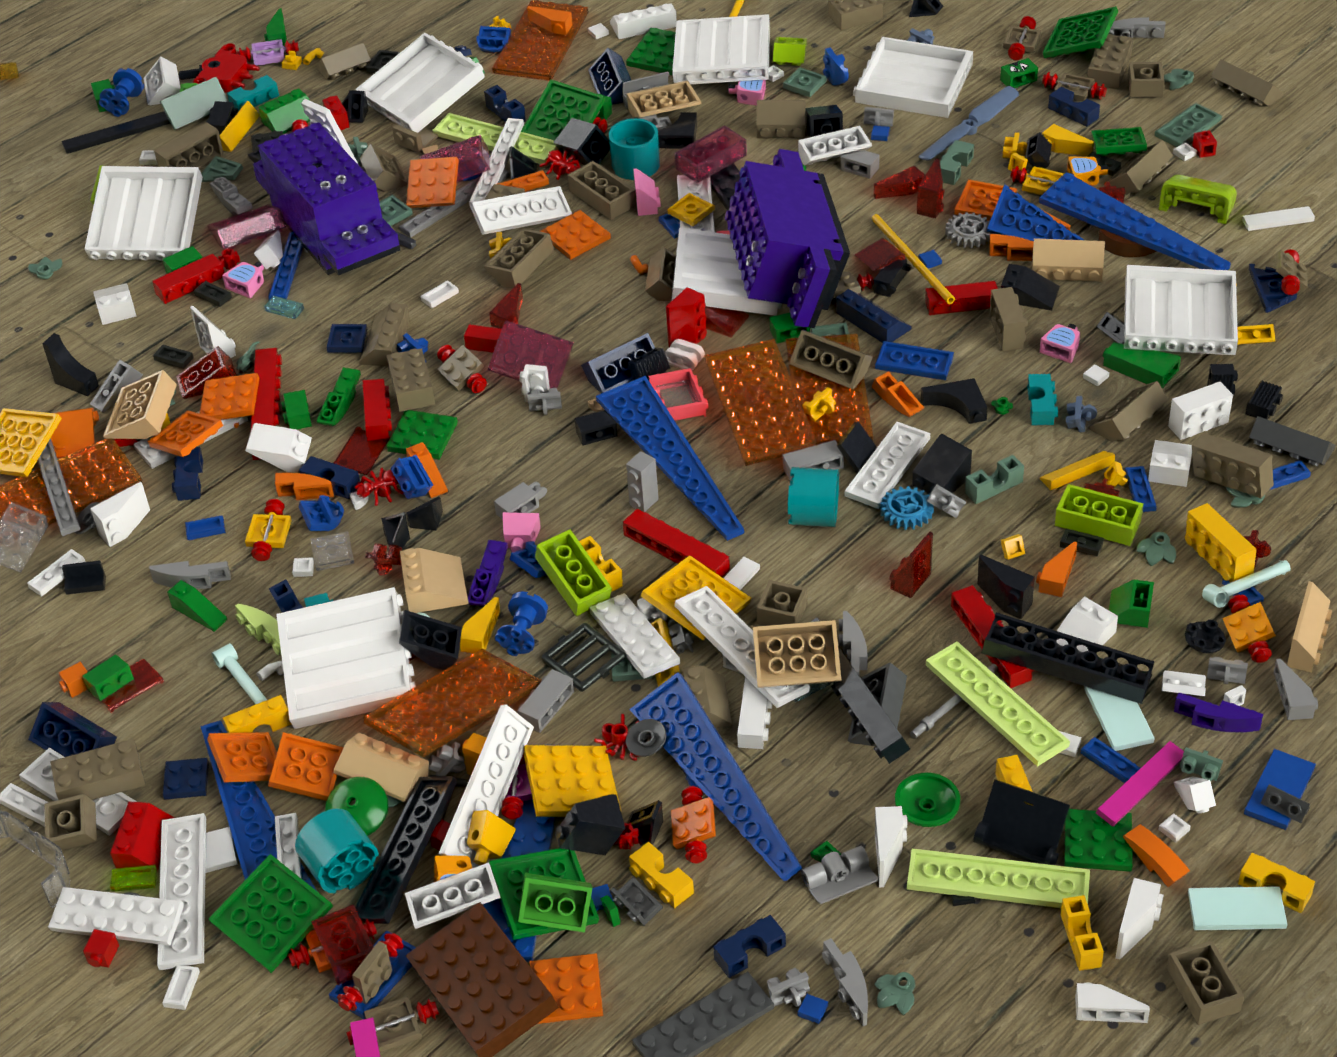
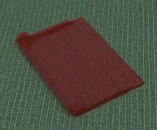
[855,238,905,271]
[333,426,390,475]
[102,659,164,713]

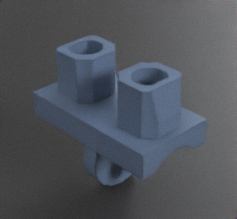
[907,28,934,45]
[1066,396,1097,432]

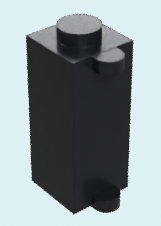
[874,255,912,297]

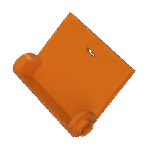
[37,408,99,461]

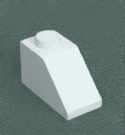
[1174,776,1216,813]

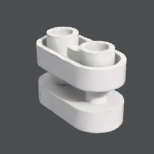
[665,339,705,370]

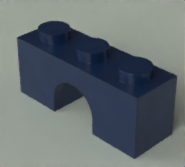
[484,85,526,122]
[1048,87,1100,127]
[172,447,204,501]
[299,456,360,499]
[269,579,303,613]
[713,915,786,978]

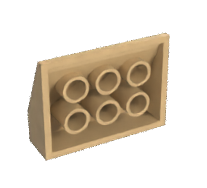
[627,80,701,118]
[103,370,177,439]
[400,548,468,613]
[753,620,841,688]

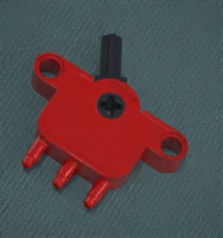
[179,43,260,93]

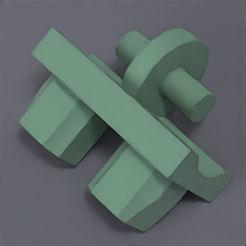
[348,137,368,166]
[1179,747,1223,782]

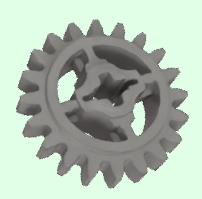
[945,212,992,248]

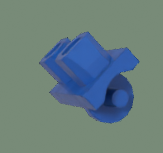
[397,333,429,362]

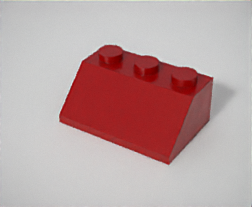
[666,287,707,348]
[110,801,174,872]

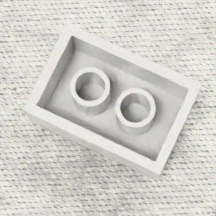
[1168,382,1233,440]

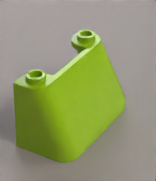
[1159,174,1237,224]

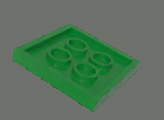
[1091,127,1147,156]
[387,410,458,460]
[1064,809,1133,872]

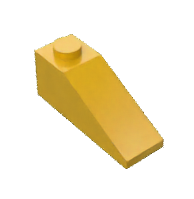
[1042,124,1094,156]
[460,597,501,655]

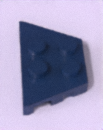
[1248,264,1297,313]

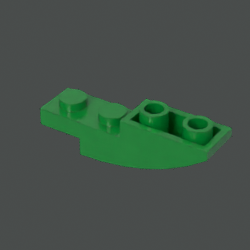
[316,367,361,426]

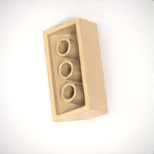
[1032,238,1105,282]
[1287,581,1332,673]
[334,733,429,802]

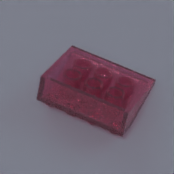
[207,204,287,249]
[488,320,574,389]

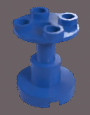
[99,68,144,117]
[495,591,548,656]

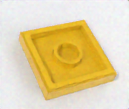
[667,193,715,226]

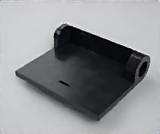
[973,779,1070,865]

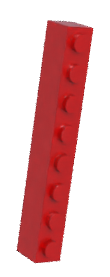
[251,348,282,460]

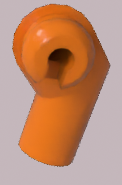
[630,255,648,274]

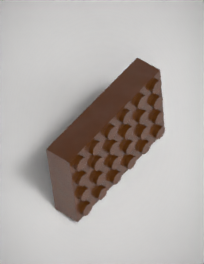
[405,902,559,1057]

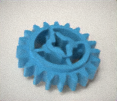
[880,486,934,530]

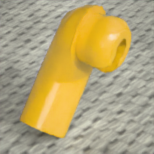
[303,48,324,65]

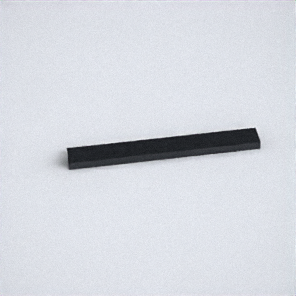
[62,111,171,154]

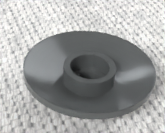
[75,502,99,534]
[626,719,666,757]

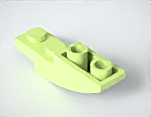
[235,604,282,656]

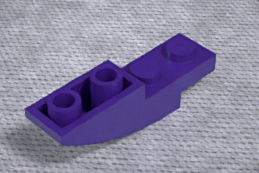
[468,540,508,607]
[1174,693,1263,732]

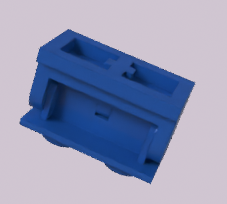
[390,455,433,499]

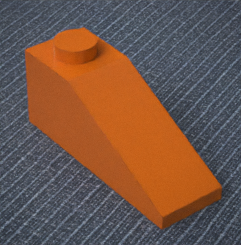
[527,6,572,35]
[406,442,448,498]
[1036,542,1078,597]

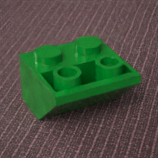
[1109,579,1154,628]

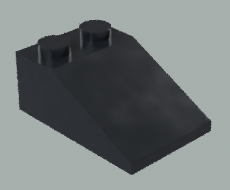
[1001,264,1060,311]
[977,555,1035,619]
[399,610,462,672]

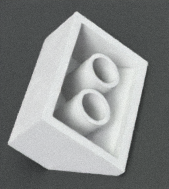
[143,56,180,106]

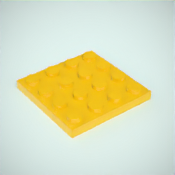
[0,408,62,477]
[641,555,752,641]
[523,745,621,817]

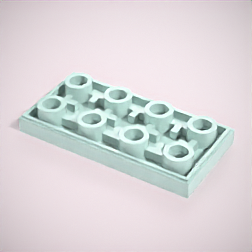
[1084,686,1155,751]
[1188,886,1287,930]

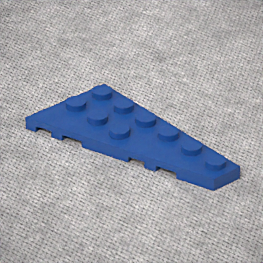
[987,184,1084,241]

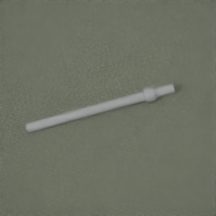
[910,664,998,739]

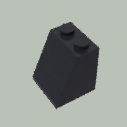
[806,105,843,138]
[553,118,610,165]
[912,434,972,495]
[555,794,625,855]

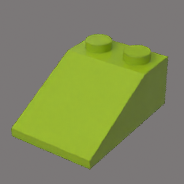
[773,37,807,66]

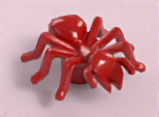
[540,150,581,180]
[355,468,404,506]
[594,714,639,761]

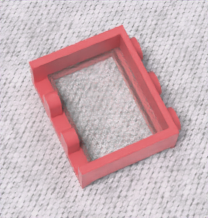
[649,368,708,421]

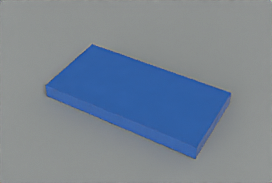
[875,341,954,380]
[1244,749,1316,830]
[329,930,416,1019]

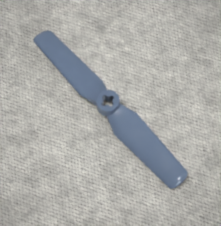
[919,86,1019,161]

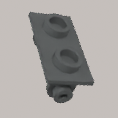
[667,619,694,654]
[1261,784,1310,823]

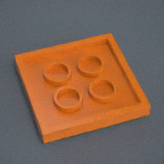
[406,157,459,208]
[954,179,1017,221]
[540,210,611,260]
[199,373,259,420]
[147,410,223,457]
[207,732,277,782]
[268,732,344,801]
[529,953,603,1024]

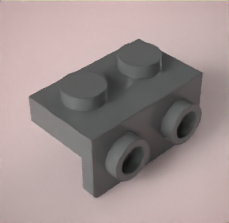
[611,877,663,926]

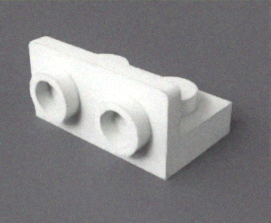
[519,364,550,402]
[1161,670,1206,696]

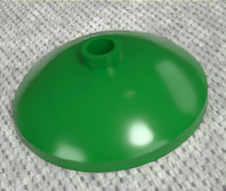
[895,772,960,827]
[325,777,389,836]

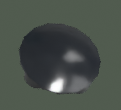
[1185,620,1226,653]

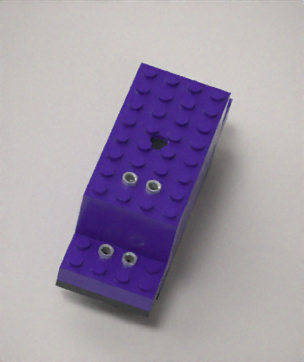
[253,122,401,275]
[725,149,850,329]

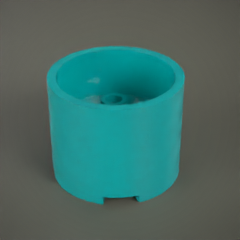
[609,118,660,180]
[788,467,839,527]
[295,809,379,894]

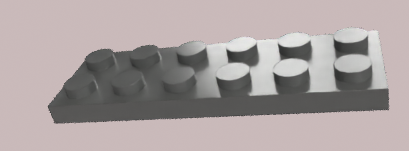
[632,971,774,1057]

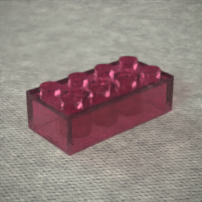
[675,125,747,183]
[421,135,490,181]

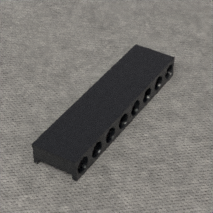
[981,612,1155,704]

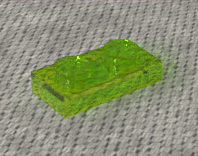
[110,865,157,892]

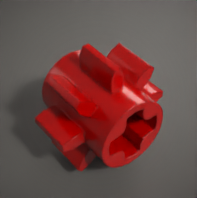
[218,249,241,270]
[614,823,639,850]

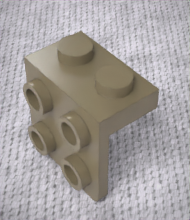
[392,124,438,153]

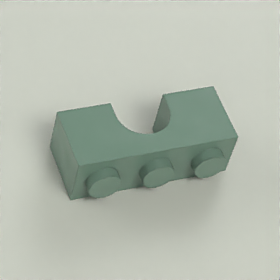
[934,140,974,185]
[965,455,1024,504]

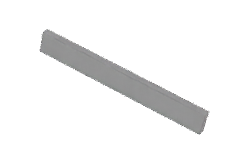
[399,169,510,238]
[38,438,81,536]

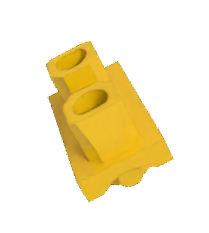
[1002,132,1027,158]
[489,231,512,258]
[802,387,836,422]

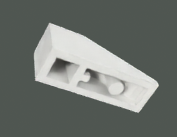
[254,230,283,269]
[1075,982,1150,1023]

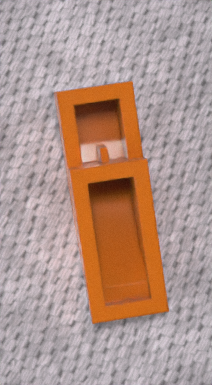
[989,234,1034,261]
[872,371,924,417]
[275,473,334,500]
[1123,824,1190,887]

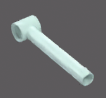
[1202,560,1291,608]
[212,643,267,704]

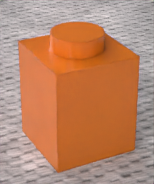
[59,661,88,698]

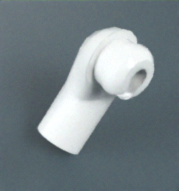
[256,661,284,681]

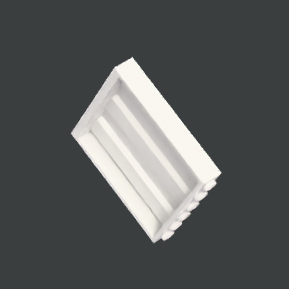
[672,14,770,84]
[355,33,485,133]
[853,37,973,118]
[85,166,203,261]
[672,228,782,316]
[1124,265,1238,355]
[276,587,417,729]

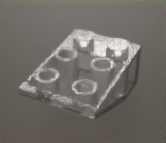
[0,502,48,573]

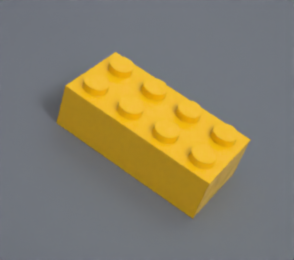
[1185,503,1256,583]

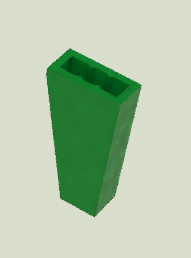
[1102,342,1181,389]

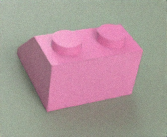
[634,169,661,216]

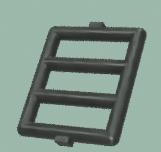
[541,623,626,692]

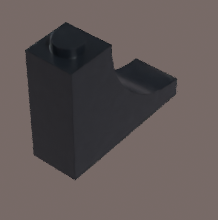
[658,112,697,149]
[42,333,99,396]
[921,378,988,424]

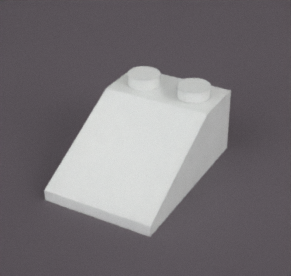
[93,283,136,325]
[190,306,236,364]
[245,423,312,473]
[1148,440,1192,487]
[90,482,150,547]
[1057,597,1118,652]
[875,806,907,888]
[1115,878,1164,960]

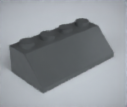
[1249,416,1336,466]
[848,663,907,746]

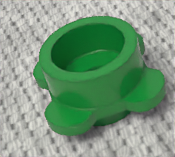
[991,397,1013,415]

